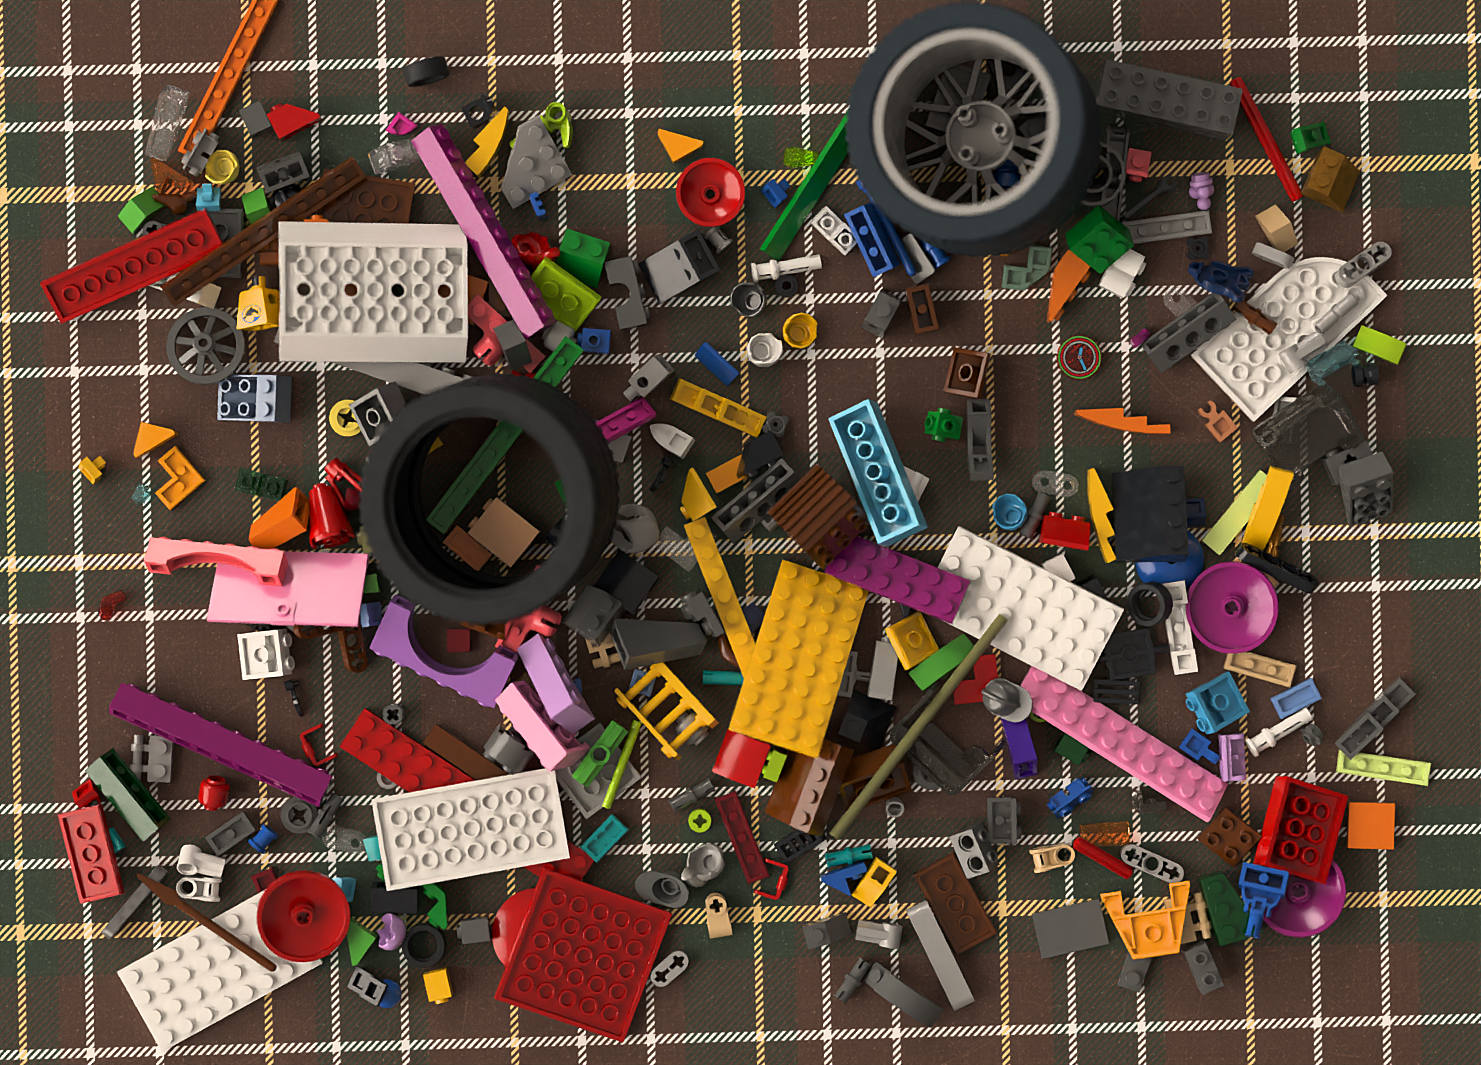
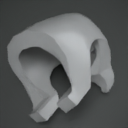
[610,504,660,554]

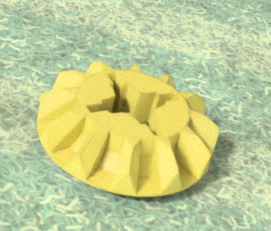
[329,400,361,436]

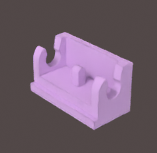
[1218,733,1246,782]

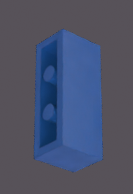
[844,202,901,277]

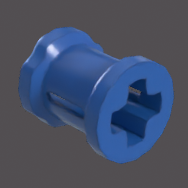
[248,823,279,854]

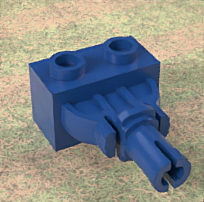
[1238,862,1290,939]

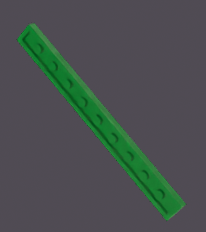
[426,336,585,534]

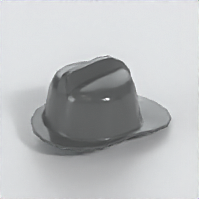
[981,678,1033,722]
[635,870,689,908]

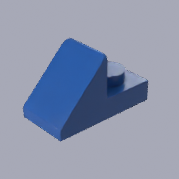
[820,861,867,896]

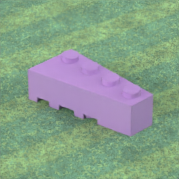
[517,633,595,734]

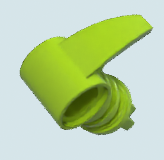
[509,102,573,148]

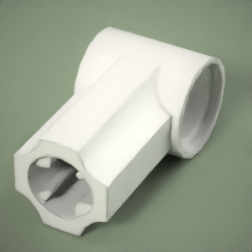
[177,844,226,878]

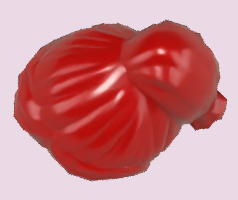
[512,232,560,272]

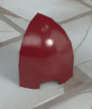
[344,488,361,511]

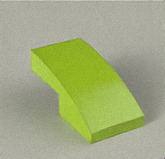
[1353,325,1407,365]

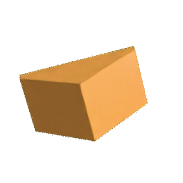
[658,129,703,164]
[133,422,179,458]

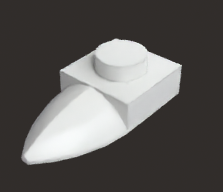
[650,424,695,459]

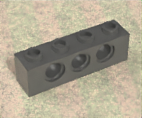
[1140,293,1237,373]
[711,458,800,544]

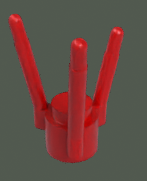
[324,458,362,507]

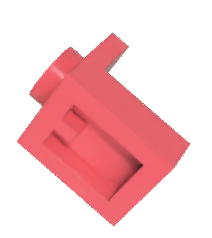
[1125,148,1152,183]

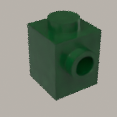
[1053,732,1091,765]

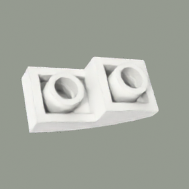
[809,206,857,255]

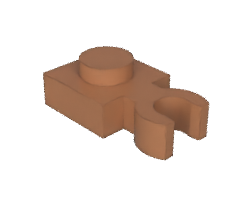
[1198,400,1238,443]

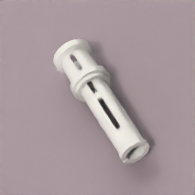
[751,254,822,283]
[1245,707,1313,757]

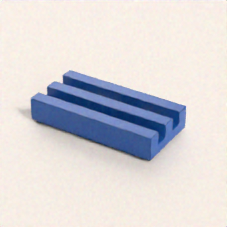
[529,192,548,220]

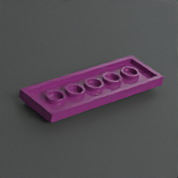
[825,536,971,624]

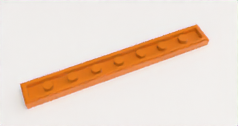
[178,0,280,156]

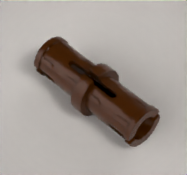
[1231,300,1278,335]

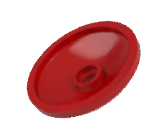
[676,158,745,227]

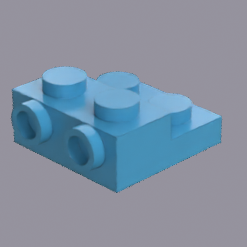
[1186,671,1250,734]

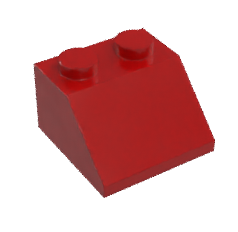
[1038,512,1090,550]

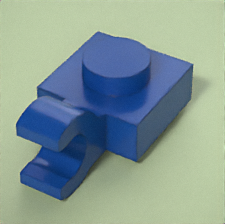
[1179,728,1220,764]

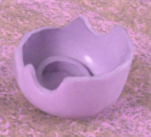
[377,913,406,950]

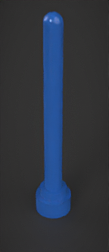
[856,180,916,276]

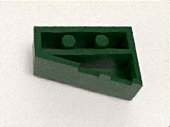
[1197,871,1264,946]

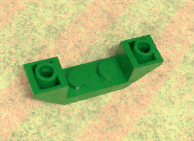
[375,863,449,930]

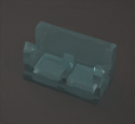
[1306,341,1360,386]

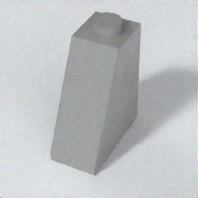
[867,637,898,701]

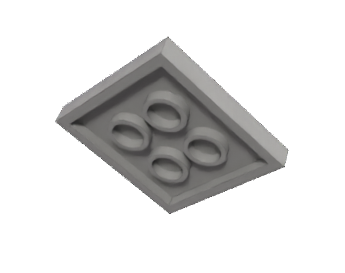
[555,722,642,819]

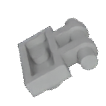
[130,734,174,783]

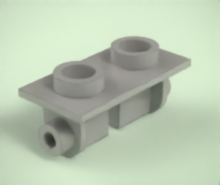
[181,128,219,177]

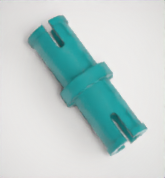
[825,844,873,868]

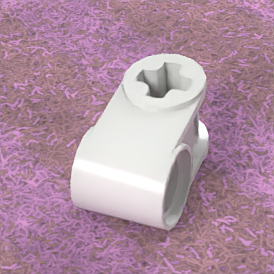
[176,875,222,902]

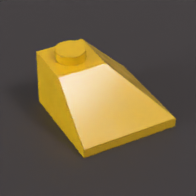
[680,467,717,521]

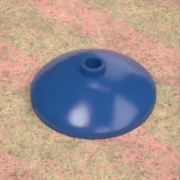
[1135,531,1204,590]

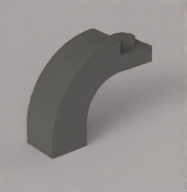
[966,399,994,481]
[863,962,944,1028]

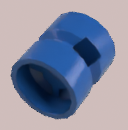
[994,154,1021,189]

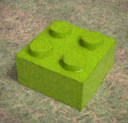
[762,749,787,782]

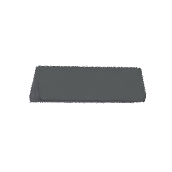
[892,233,936,285]

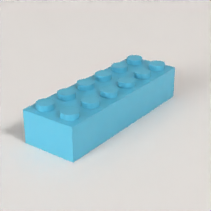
[828,399,928,546]

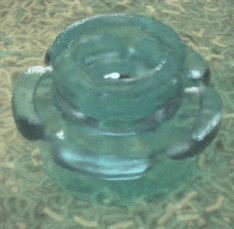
[131,483,151,505]

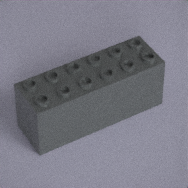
[1094,59,1243,141]

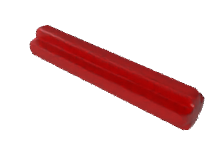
[1073,837,1133,879]

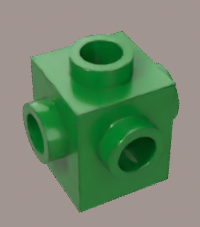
[924,408,963,442]

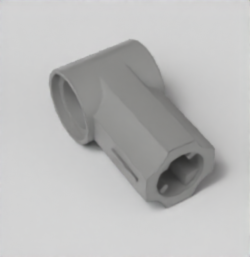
[1278,332,1328,374]
[855,920,903,949]

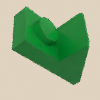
[1290,122,1331,154]

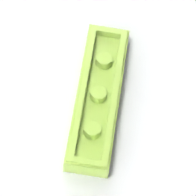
[1201,470,1267,555]
[1336,749,1431,786]

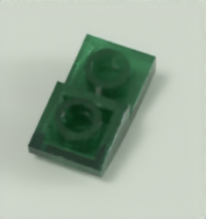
[235,468,288,501]

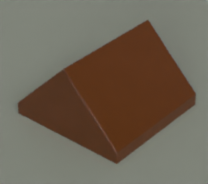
[943,347,991,399]

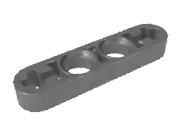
[101,864,168,940]

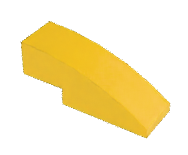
[465,107,509,178]

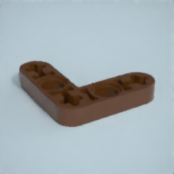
[294,620,367,673]

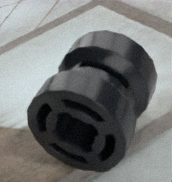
[1351,363,1379,387]

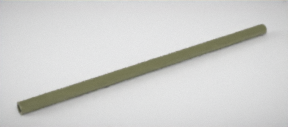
[830,614,1008,840]

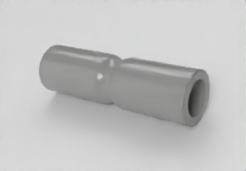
[1314,293,1358,334]

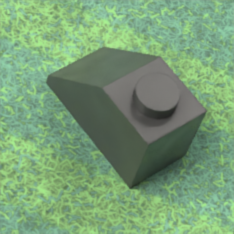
[802,912,852,950]

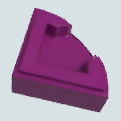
[1129,327,1152,348]

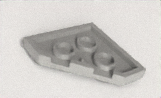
[501,115,572,209]

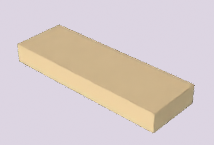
[1223,651,1296,687]

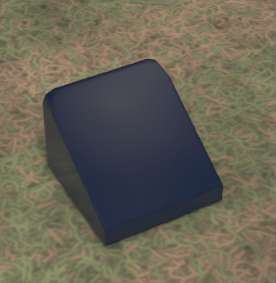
[1186,498,1206,527]

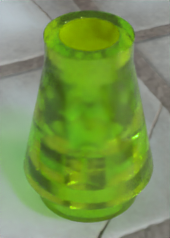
[783,146,818,169]

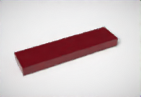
[714,790,769,885]

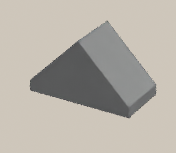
[493,319,532,371]

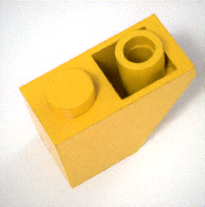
[851,856,897,907]

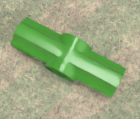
[572,720,629,788]

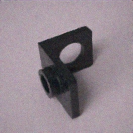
[462,93,496,128]

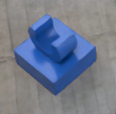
[761,179,790,208]

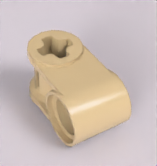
[1029,843,1075,873]
[705,892,733,939]

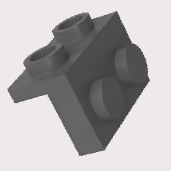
[987,797,1021,844]

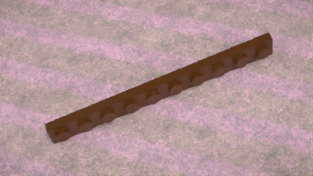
[160,157,366,307]

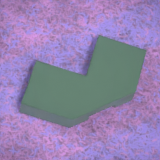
[1001,245,1053,291]

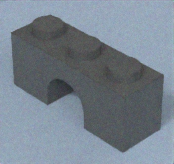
[604,256,650,331]

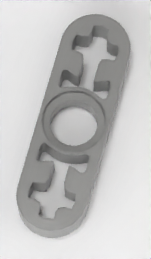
[1335,242,1392,288]
[1120,843,1184,883]

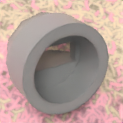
[886,797,904,817]

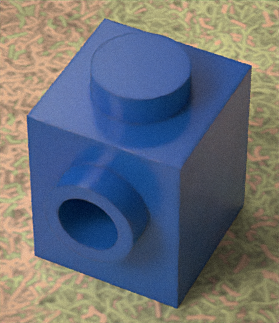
[577,328,611,355]

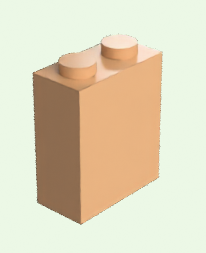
[468,497,541,568]

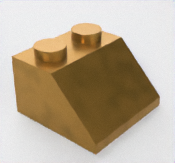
[1301,146,1360,212]

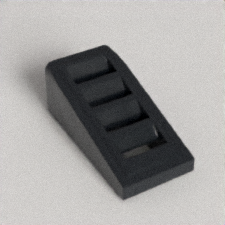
[774,829,826,863]

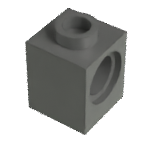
[457,916,492,944]

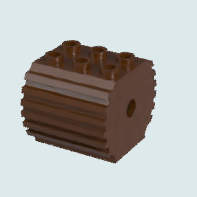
[767,464,870,570]

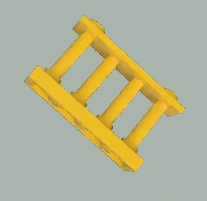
[614,662,719,761]

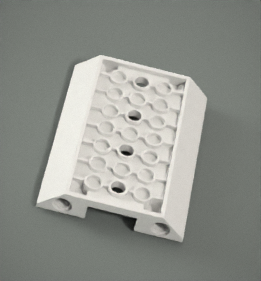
[279,222,468,363]

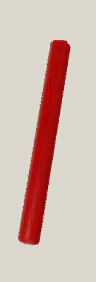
[1229,77,1303,202]

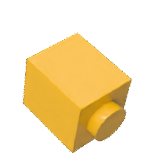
[423,967,453,1004]

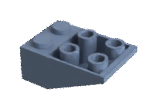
[217,375,292,423]

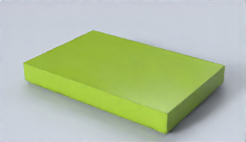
[531,256,602,332]

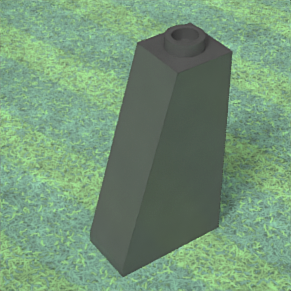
[610,619,707,670]

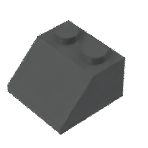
[349,381,405,446]
[561,585,625,647]

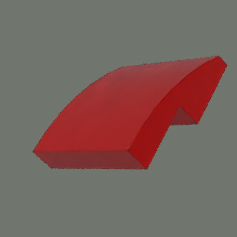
[712,729,771,789]

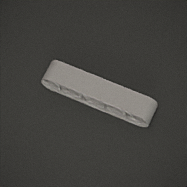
[906,900,975,1011]

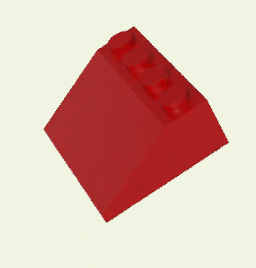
[1253,776,1348,885]

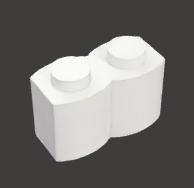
[1098,249,1146,298]

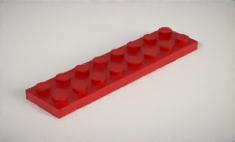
[40,208,224,324]

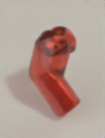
[98,590,126,620]

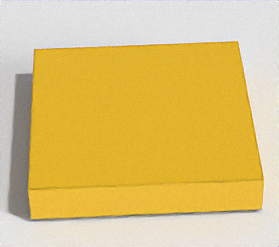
[885,611,939,670]

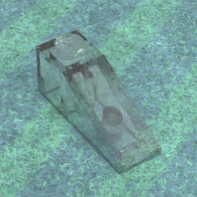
[144,84,190,162]

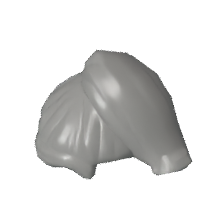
[681,843,725,888]

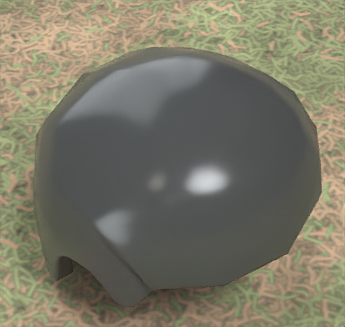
[730,282,767,317]

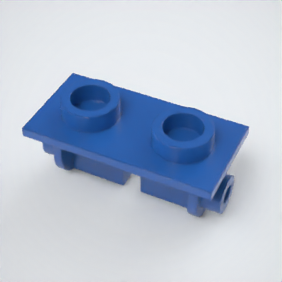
[1047,777,1094,819]

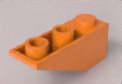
[1047,249,1091,323]

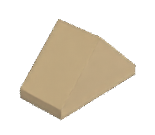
[1255,204,1298,252]

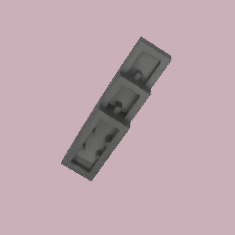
[1334,677,1416,760]

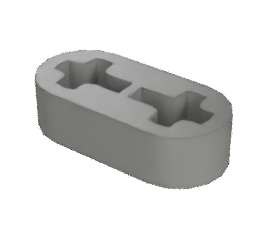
[1252,242,1295,270]
[651,950,689,987]

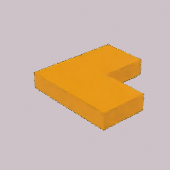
[155,446,206,510]

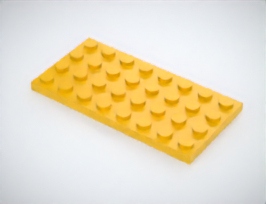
[729,559,869,758]

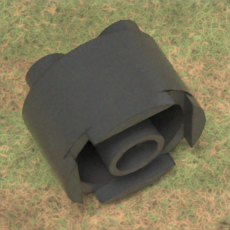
[483,723,535,775]

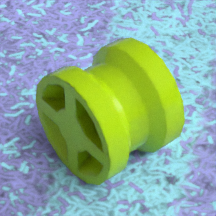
[688,808,711,833]

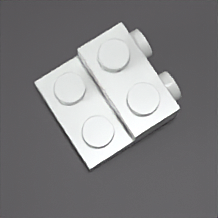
[237,628,295,680]

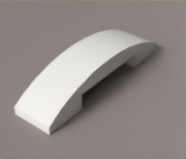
[1162,581,1198,675]

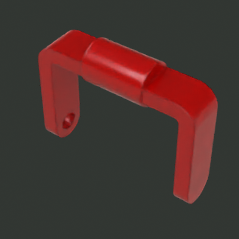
[300,723,338,766]
[754,858,789,900]

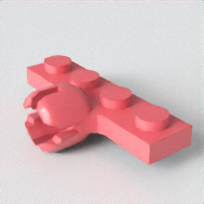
[468,294,546,373]
[495,565,562,654]

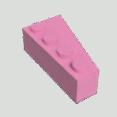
[495,680,591,771]

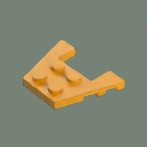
[1100,881,1190,960]

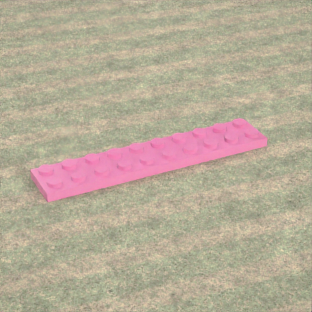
[1020,666,1228,822]

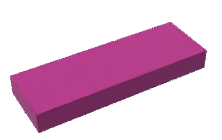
[595,397,656,443]

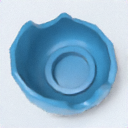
[992,493,1028,531]

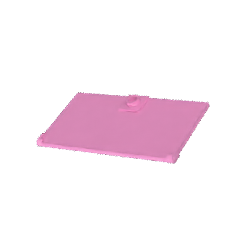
[207,551,369,627]

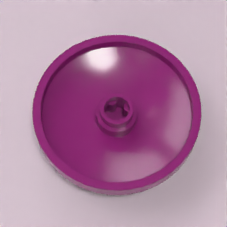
[1185,561,1279,654]
[1263,859,1346,938]

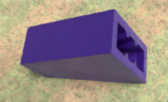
[1001,718,1037,780]

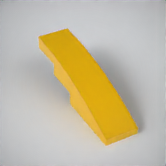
[670,378,766,437]
[1241,466,1294,551]
[1087,468,1116,563]

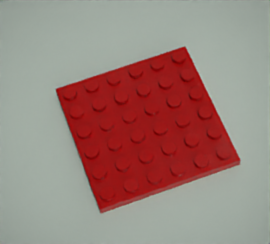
[494,867,672,1042]

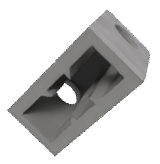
[623,354,675,402]

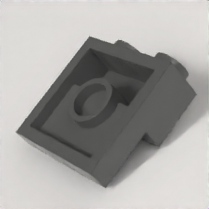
[680,591,724,638]

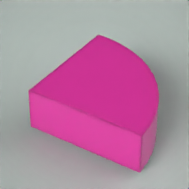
[386,112,418,136]

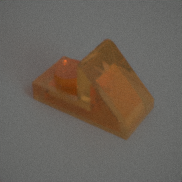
[150,157,195,194]

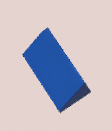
[695,342,739,386]

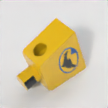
[237,276,280,332]

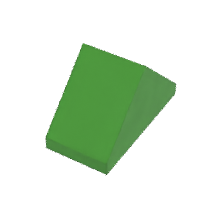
[118,186,165,234]
[241,187,272,224]
[347,917,378,966]

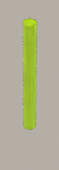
[602,720,642,809]

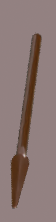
[137,873,277,972]

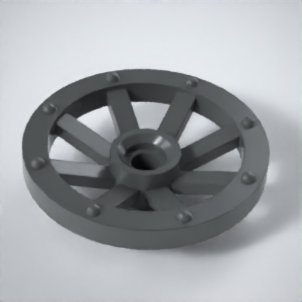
[166,307,246,385]

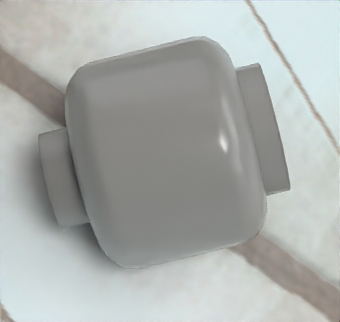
[541,321,577,352]
[675,712,709,746]

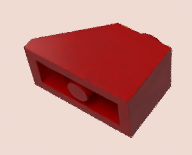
[266,103,322,142]

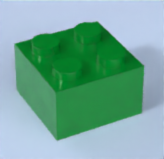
[1065,205,1134,274]

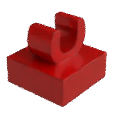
[72,779,101,809]

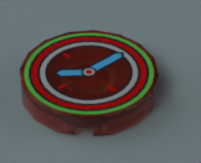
[1056,334,1102,381]

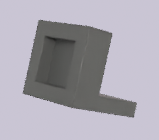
[239,101,274,138]

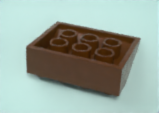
[765,738,854,837]

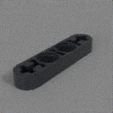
[1235,543,1319,594]

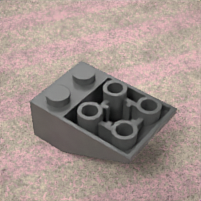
[1339,452,1394,527]

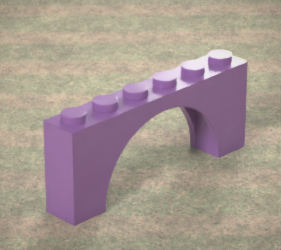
[369,594,520,708]

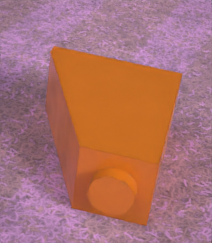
[248,487,309,550]

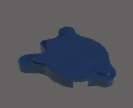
[1188,261,1254,303]

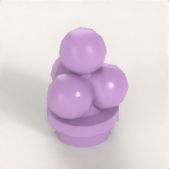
[1189,172,1214,210]

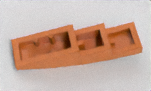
[1075,408,1171,434]

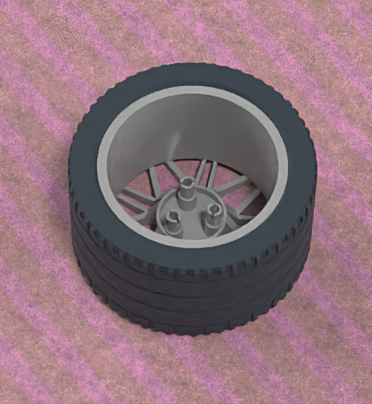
[845,0,1102,257]

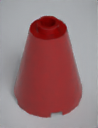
[309,483,355,549]

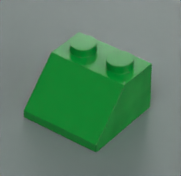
[556,228,611,289]

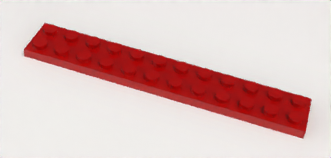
[340,708,594,880]

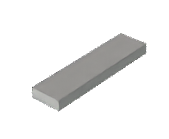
[1121,210,1212,244]

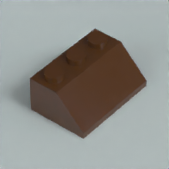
[839,743,912,811]

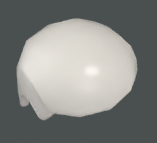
[746,333,783,367]

